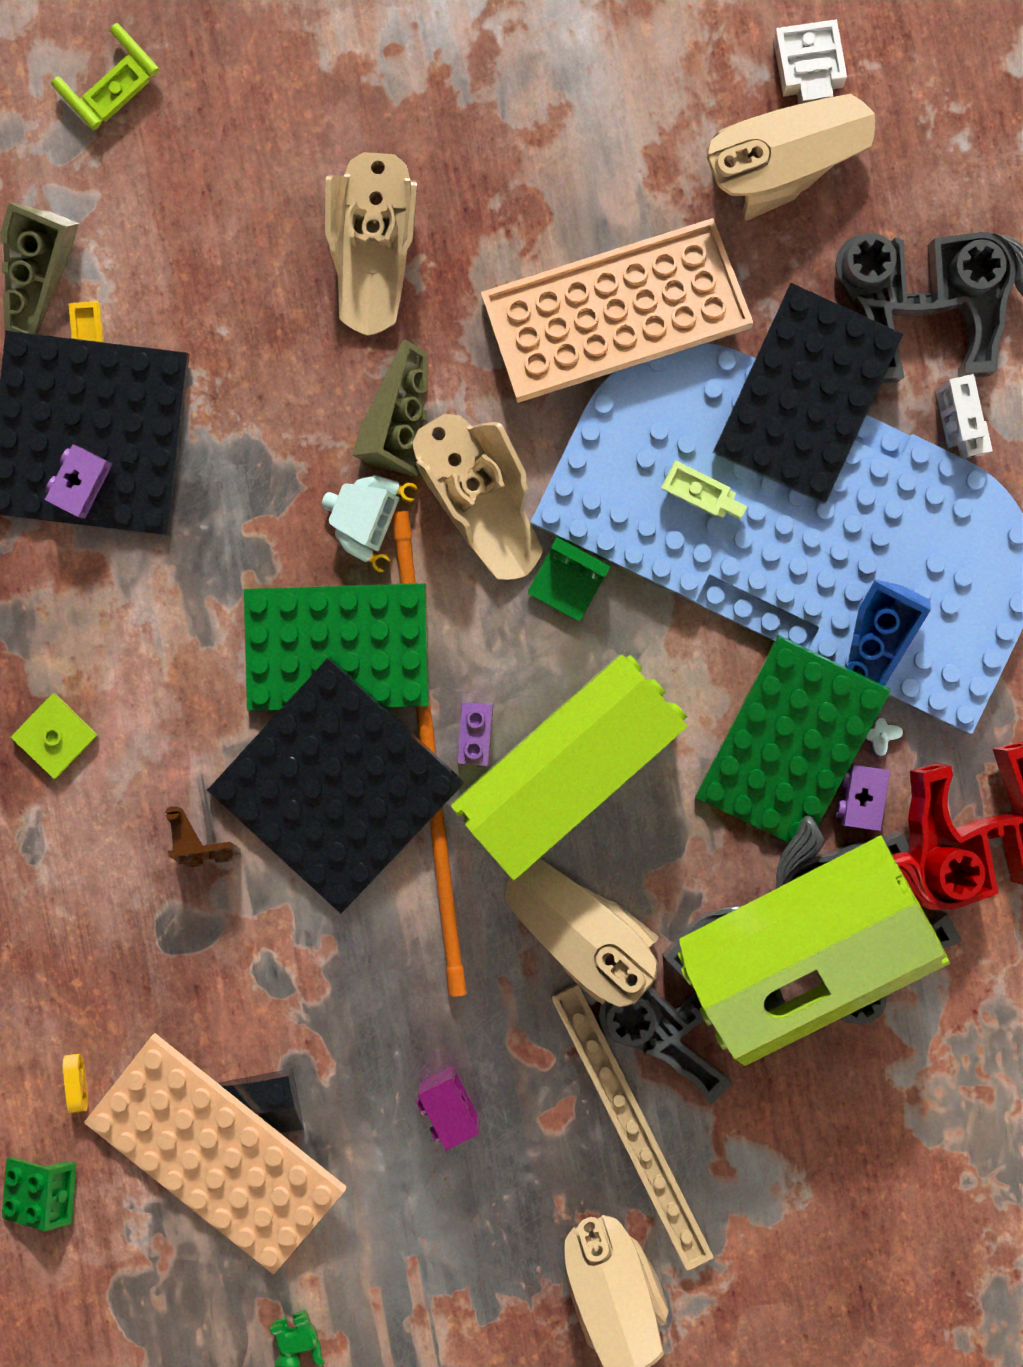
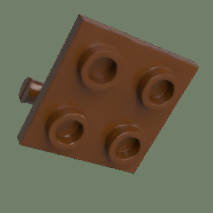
[165,806,241,867]

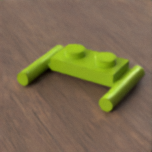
[51,23,160,130]

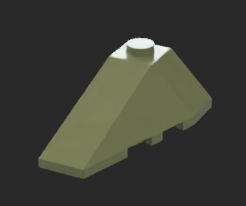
[0,202,79,335]
[353,340,428,478]

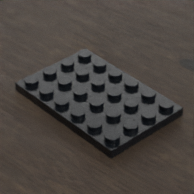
[712,283,903,504]

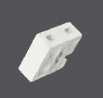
[773,19,847,104]
[935,374,993,459]

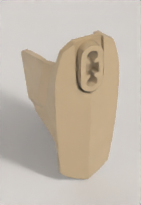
[706,94,875,221]
[325,152,417,336]
[412,414,544,580]
[505,859,658,1007]
[564,1215,668,1367]

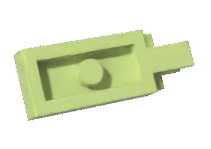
[661,460,747,519]

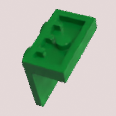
[528,537,611,621]
[2,1157,76,1231]

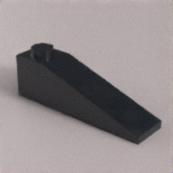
[218,1068,304,1133]

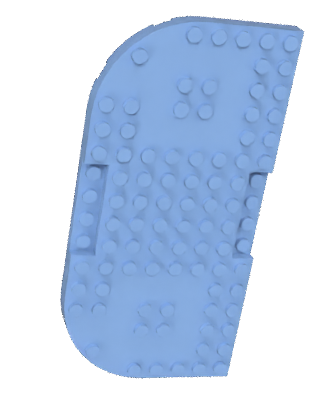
[530,343,1023,734]

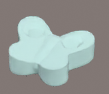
[865,718,903,756]

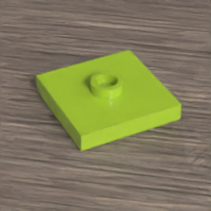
[11,693,99,779]

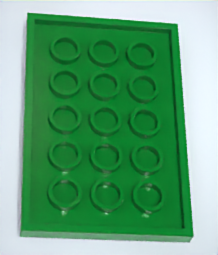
[244,583,430,711]
[695,635,891,842]

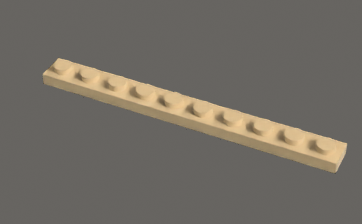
[551,983,714,1271]

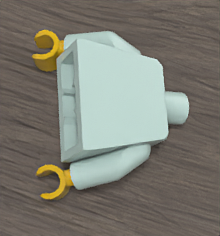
[322,475,417,572]

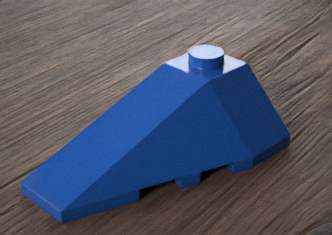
[847,580,931,686]

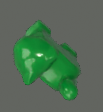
[269,1310,325,1367]

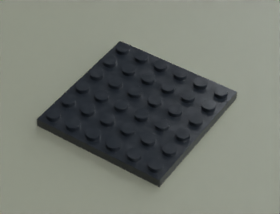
[0,331,190,535]
[207,657,465,914]

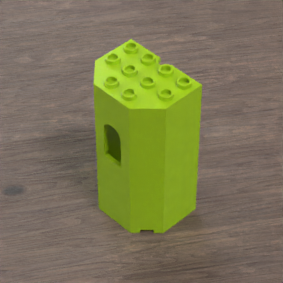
[451,654,688,880]
[678,835,951,1066]

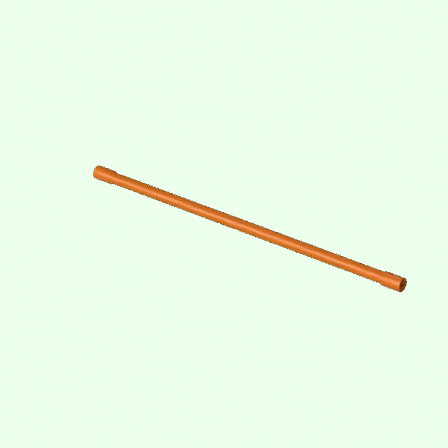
[391,511,467,997]

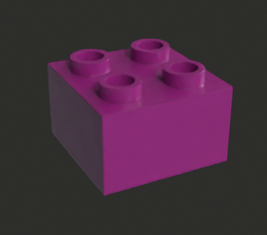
[416,1066,480,1151]

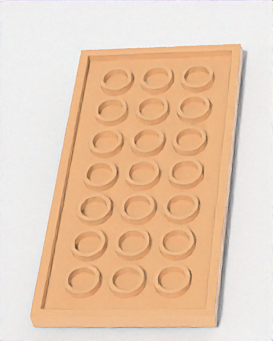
[481,218,753,403]
[84,1033,347,1275]

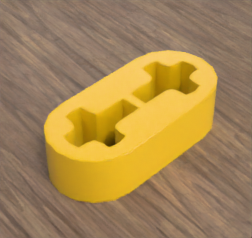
[63,1054,88,1113]

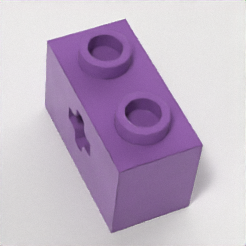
[45,445,113,518]
[457,702,493,766]
[836,764,890,831]

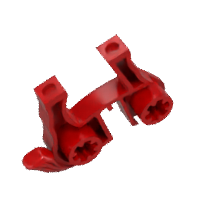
[892,742,1023,910]

